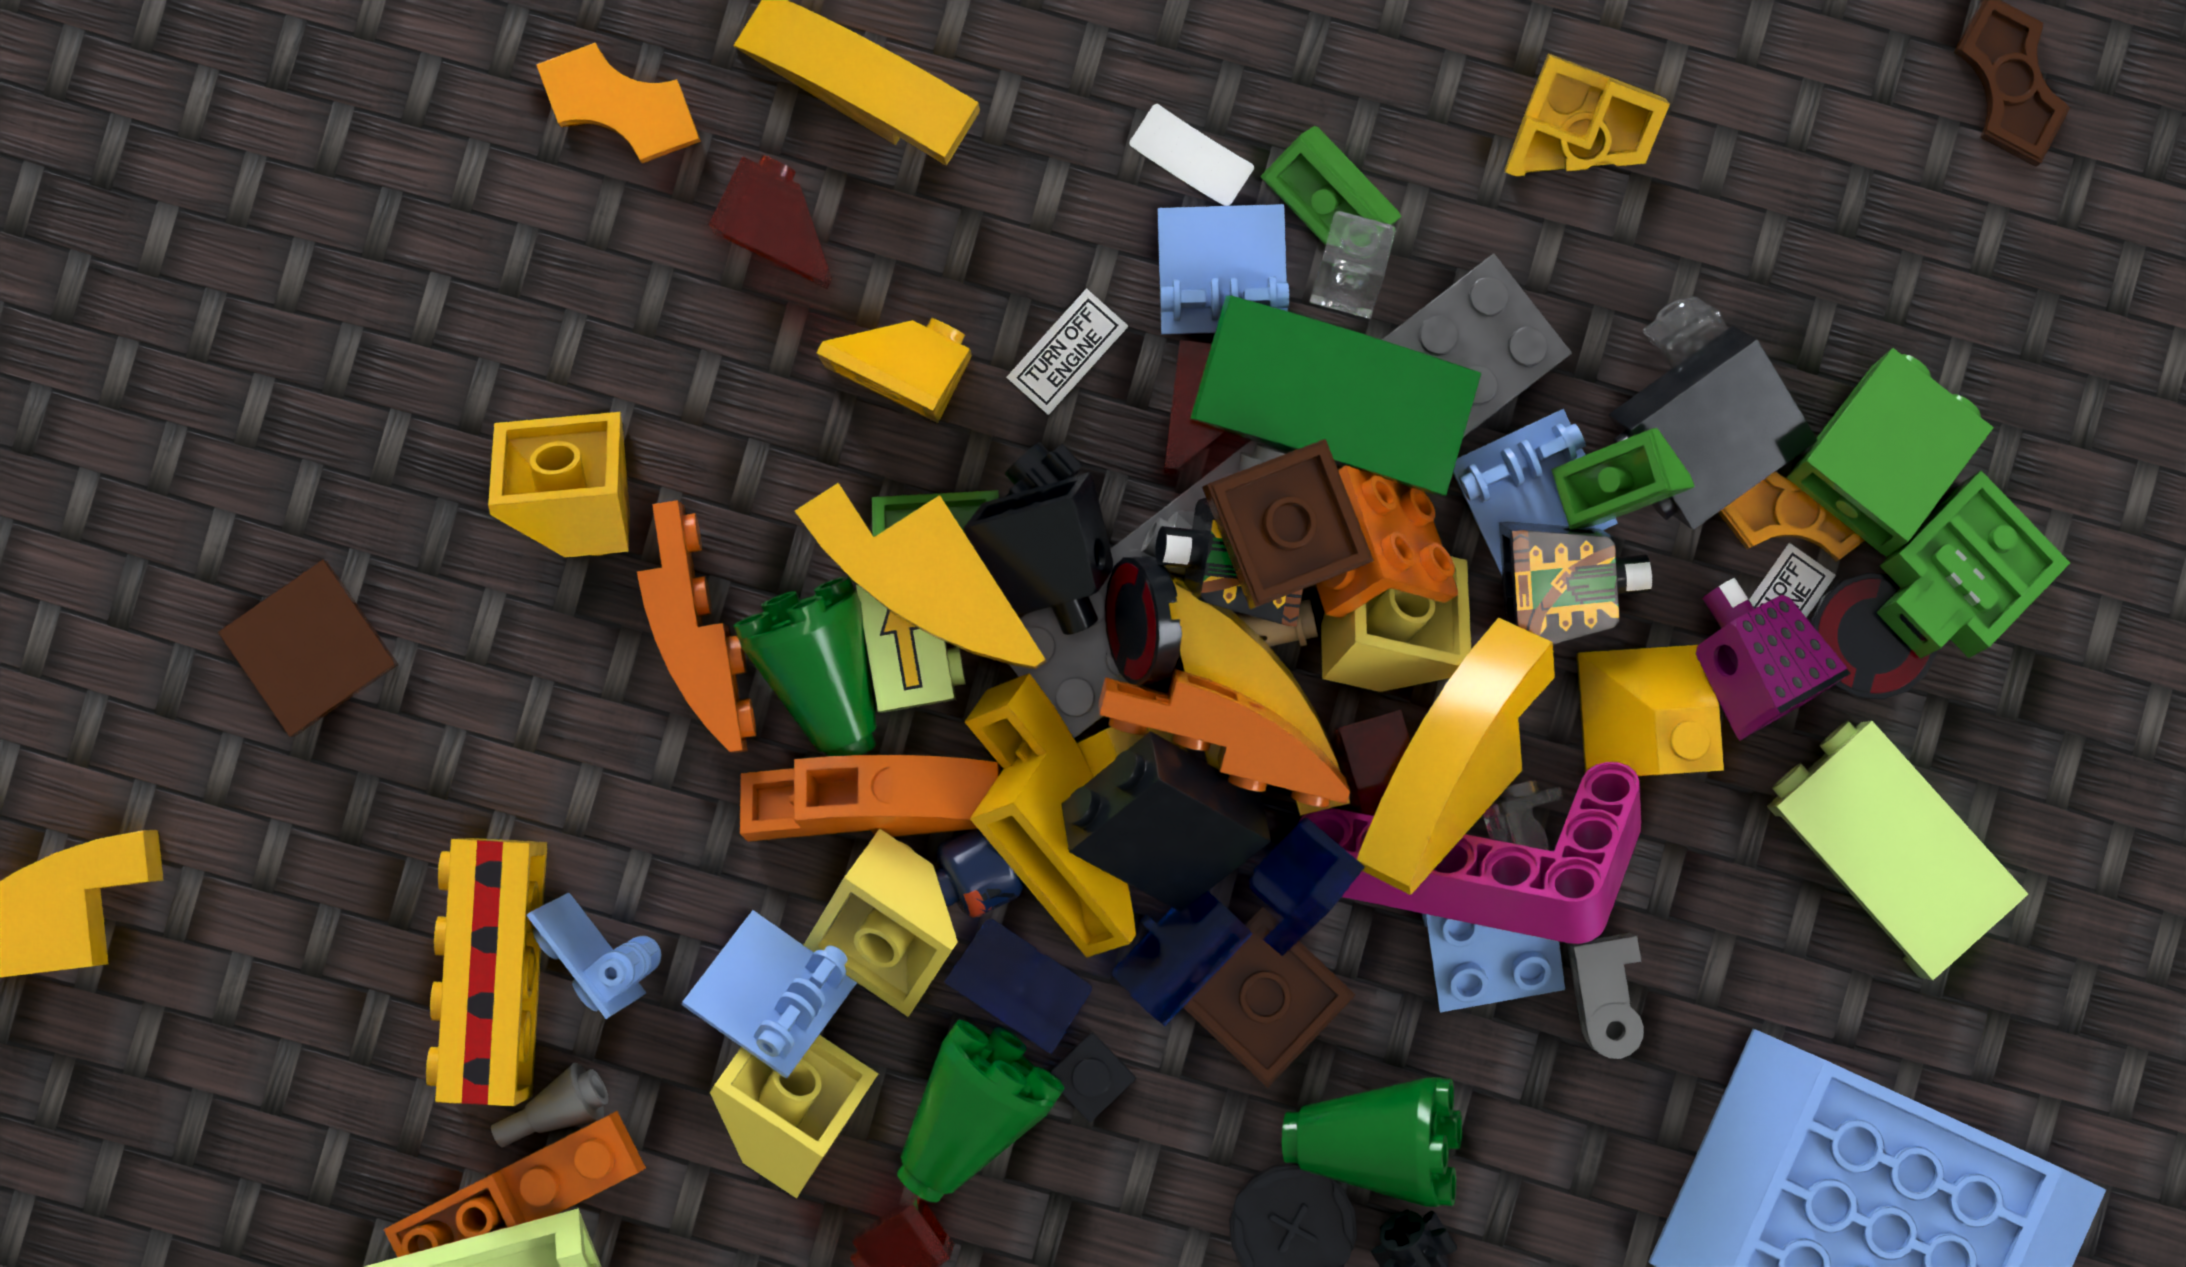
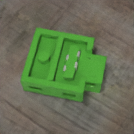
[1876,471,2070,659]

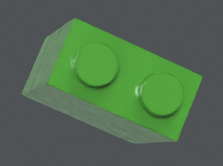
[1786,348,1994,557]

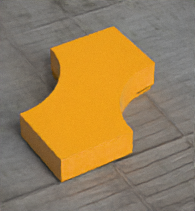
[536,42,701,164]
[1718,471,1865,561]

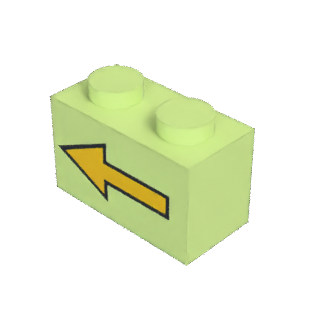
[856,585,966,713]

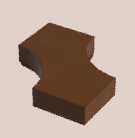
[1954,0,2070,167]

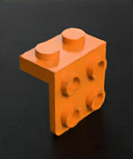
[1316,465,1458,618]

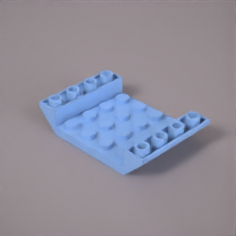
[1648,1029,2106,1267]

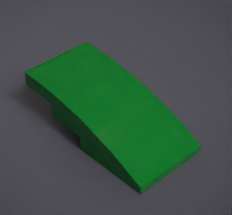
[1190,295,1481,496]

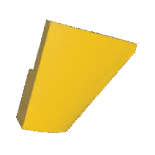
[1505,53,1670,176]

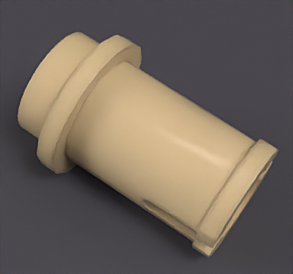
[1236,599,1318,647]

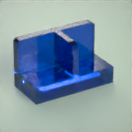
[1250,818,1365,956]
[1112,891,1253,1026]
[944,918,1092,1054]

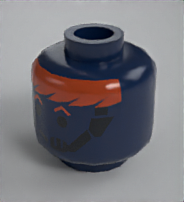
[935,829,1023,918]

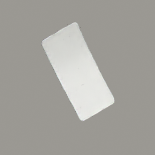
[1129,104,1254,206]

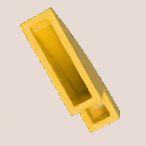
[734,0,980,166]
[795,483,1046,669]
[1169,574,1350,815]
[1356,618,1555,895]
[965,673,1136,958]
[0,830,164,978]

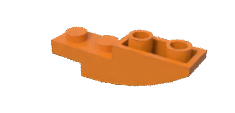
[637,500,756,753]
[1099,668,1350,808]
[740,755,1001,842]
[383,1111,646,1257]

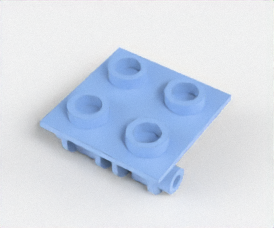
[1157,204,1289,335]
[1453,409,1618,576]
[526,893,662,1019]
[681,910,857,1079]
[1422,913,1565,1013]

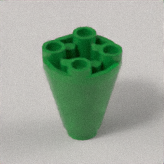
[733,576,876,757]
[897,1020,1064,1203]
[1282,1077,1462,1207]

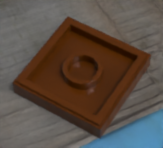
[1202,439,1374,610]
[218,560,399,737]
[1175,906,1355,1088]

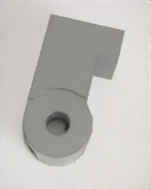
[1567,932,1644,1059]

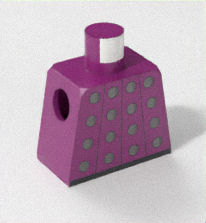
[1696,578,1851,741]

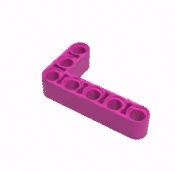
[1296,762,1641,944]

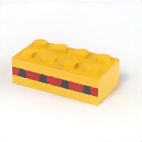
[426,838,547,1106]

